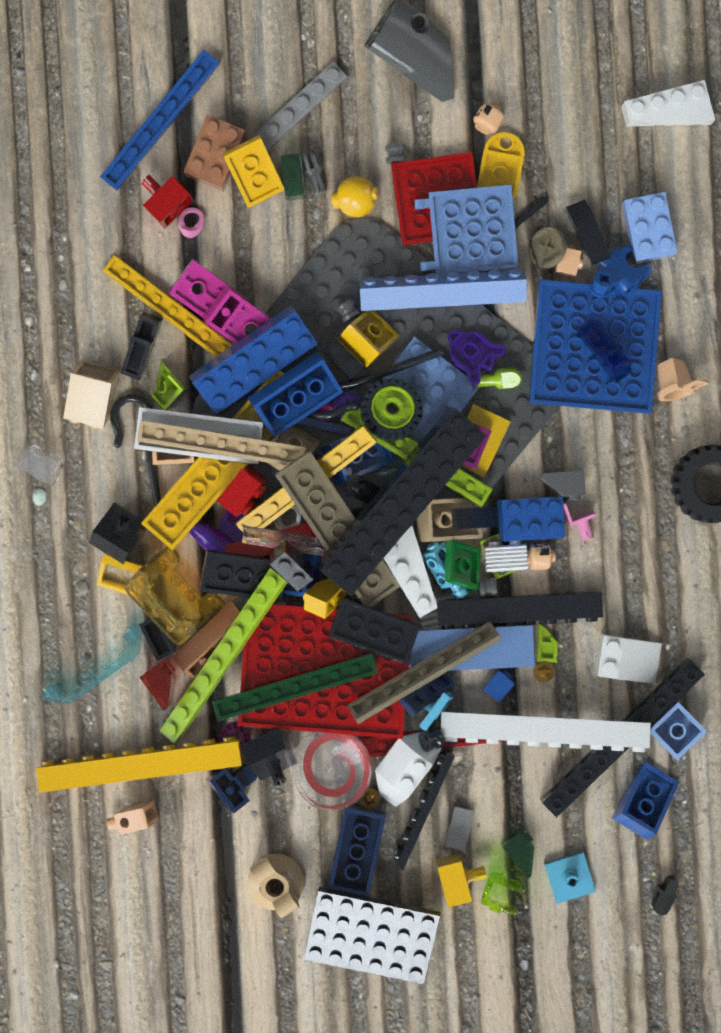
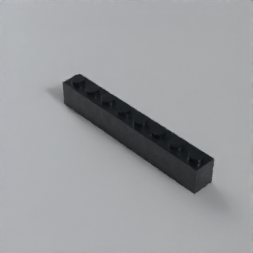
[436,592,603,629]

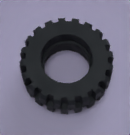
[670,445,721,523]

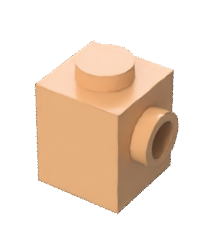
[554,245,584,278]

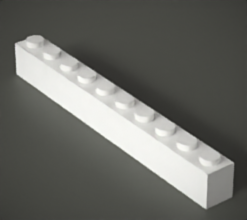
[441,712,651,752]

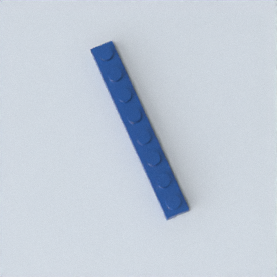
[100,50,220,191]

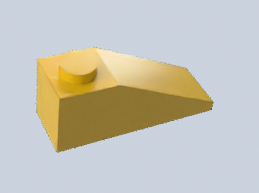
[303,578,349,619]

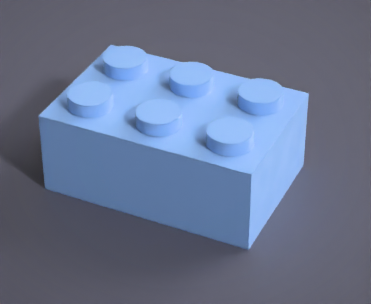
[621,192,677,264]

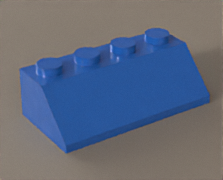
[248,353,343,438]

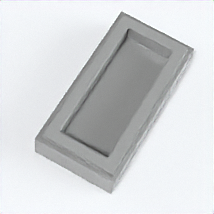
[445,805,475,851]

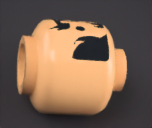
[474,102,504,135]
[527,543,556,570]

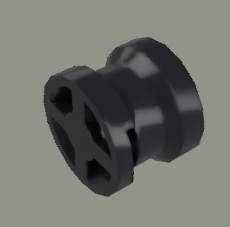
[419,728,444,752]

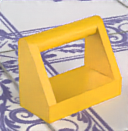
[96,554,145,597]

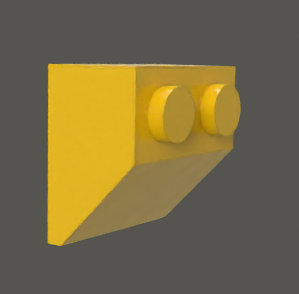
[338,310,400,367]

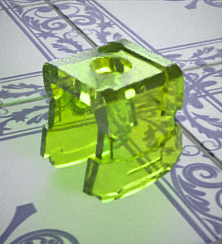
[481,872,526,915]

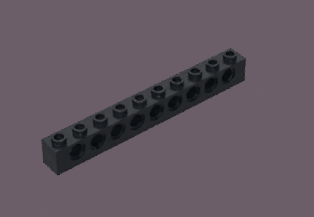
[540,658,705,818]

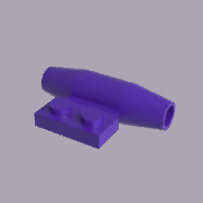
[189,511,265,552]

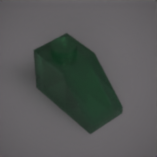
[501,828,534,879]

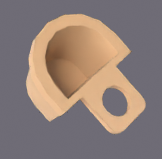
[657,358,709,401]

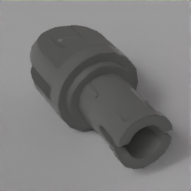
[301,149,327,195]

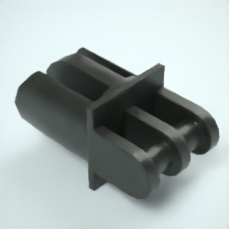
[651,875,679,916]

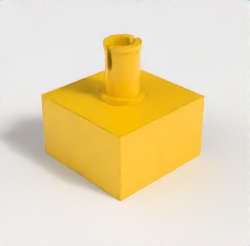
[436,853,487,908]

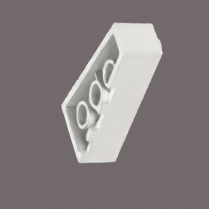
[621,80,715,127]
[384,526,438,618]

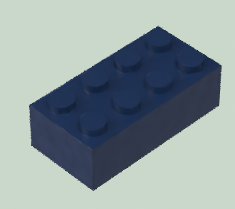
[328,804,386,897]

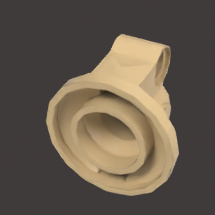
[248,853,305,918]

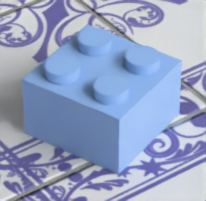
[650,701,707,760]

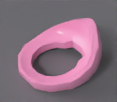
[178,207,205,238]

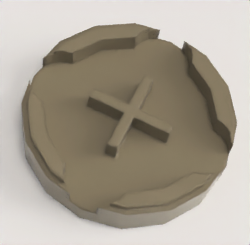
[528,227,567,269]

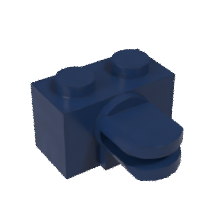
[206,765,257,813]

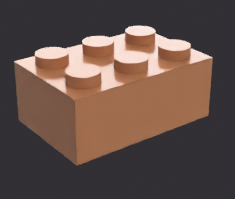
[184,115,247,192]

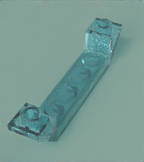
[39,623,143,704]

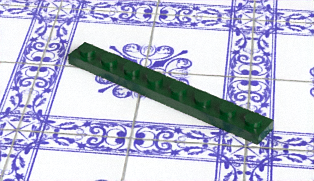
[212,653,378,722]

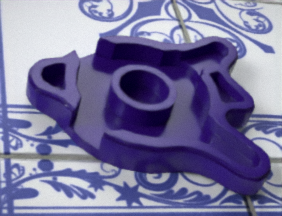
[447,330,506,386]

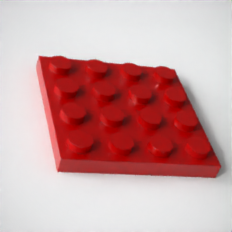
[391,152,477,246]

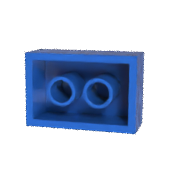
[497,497,565,541]

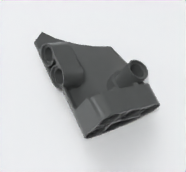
[364,0,454,102]

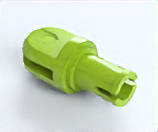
[477,367,522,389]

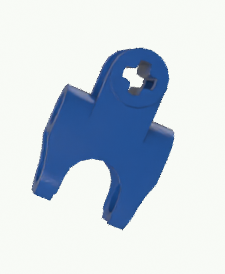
[590,245,652,298]

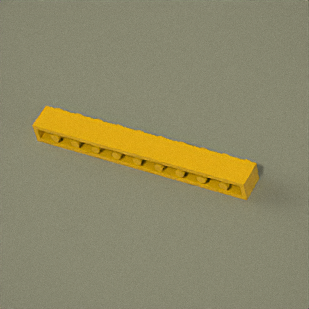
[36,736,244,793]

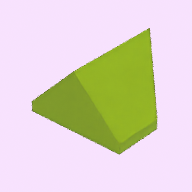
[151,360,188,411]

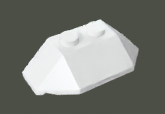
[375,730,441,807]

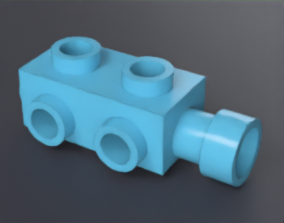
[422,541,469,600]

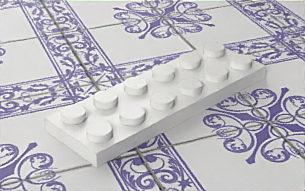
[134,407,264,464]

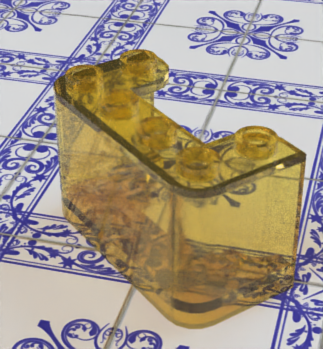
[125,546,226,645]

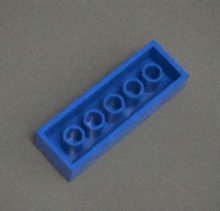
[189,305,318,415]

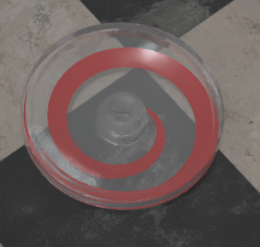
[292,732,372,811]

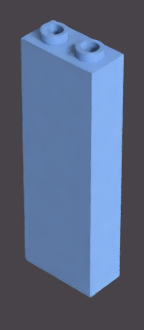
[408,624,535,671]

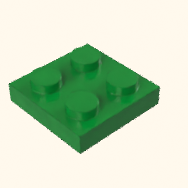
[445,540,481,590]

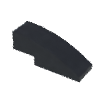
[566,199,611,265]
[121,312,163,380]

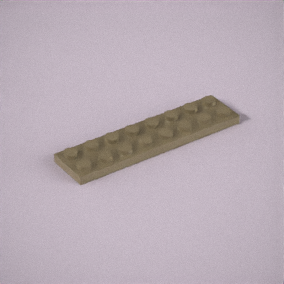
[274,451,400,607]

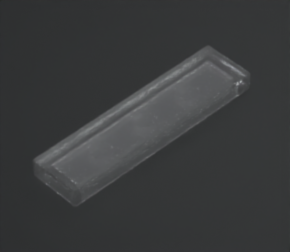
[242,525,325,556]

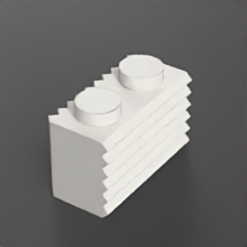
[484,541,528,572]

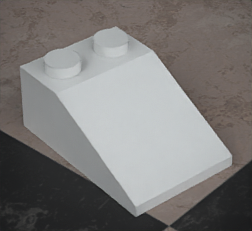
[594,634,662,684]

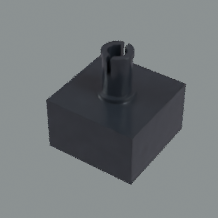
[89,502,147,564]
[241,728,298,786]

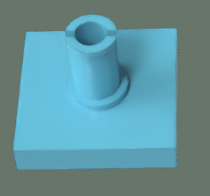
[419,692,455,731]
[544,851,596,904]

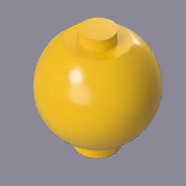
[331,176,379,218]

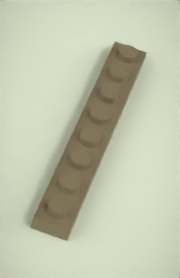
[347,621,501,724]

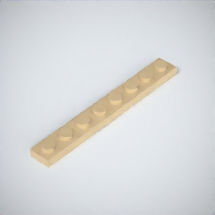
[137,420,306,466]

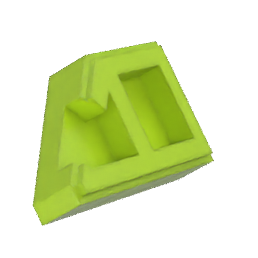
[536,623,558,663]

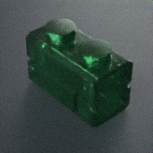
[281,153,307,201]

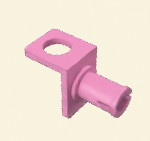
[563,501,596,541]

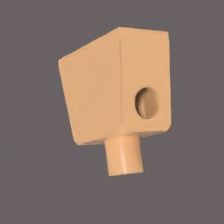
[107,800,159,834]

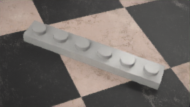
[247,61,347,152]

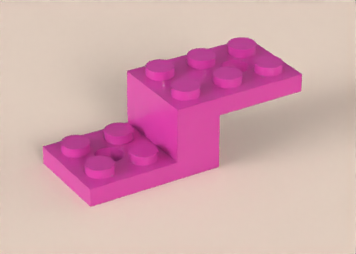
[168,259,271,344]

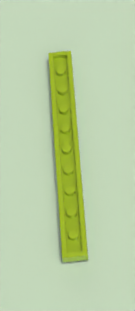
[160,568,288,744]

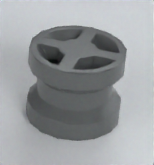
[385,144,406,164]
[336,298,362,323]
[479,577,497,598]

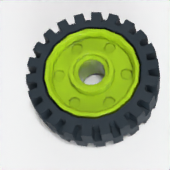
[360,378,423,441]

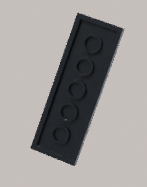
[393,748,455,870]

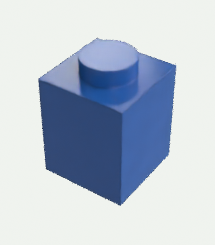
[482,669,515,702]

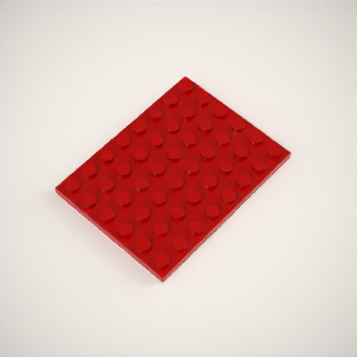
[237,604,413,739]

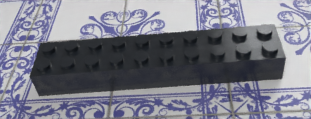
[316,407,486,596]

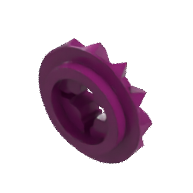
[218,722,251,751]

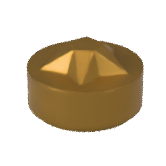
[533,662,554,682]
[359,787,380,808]

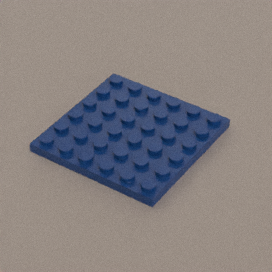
[529,280,662,414]

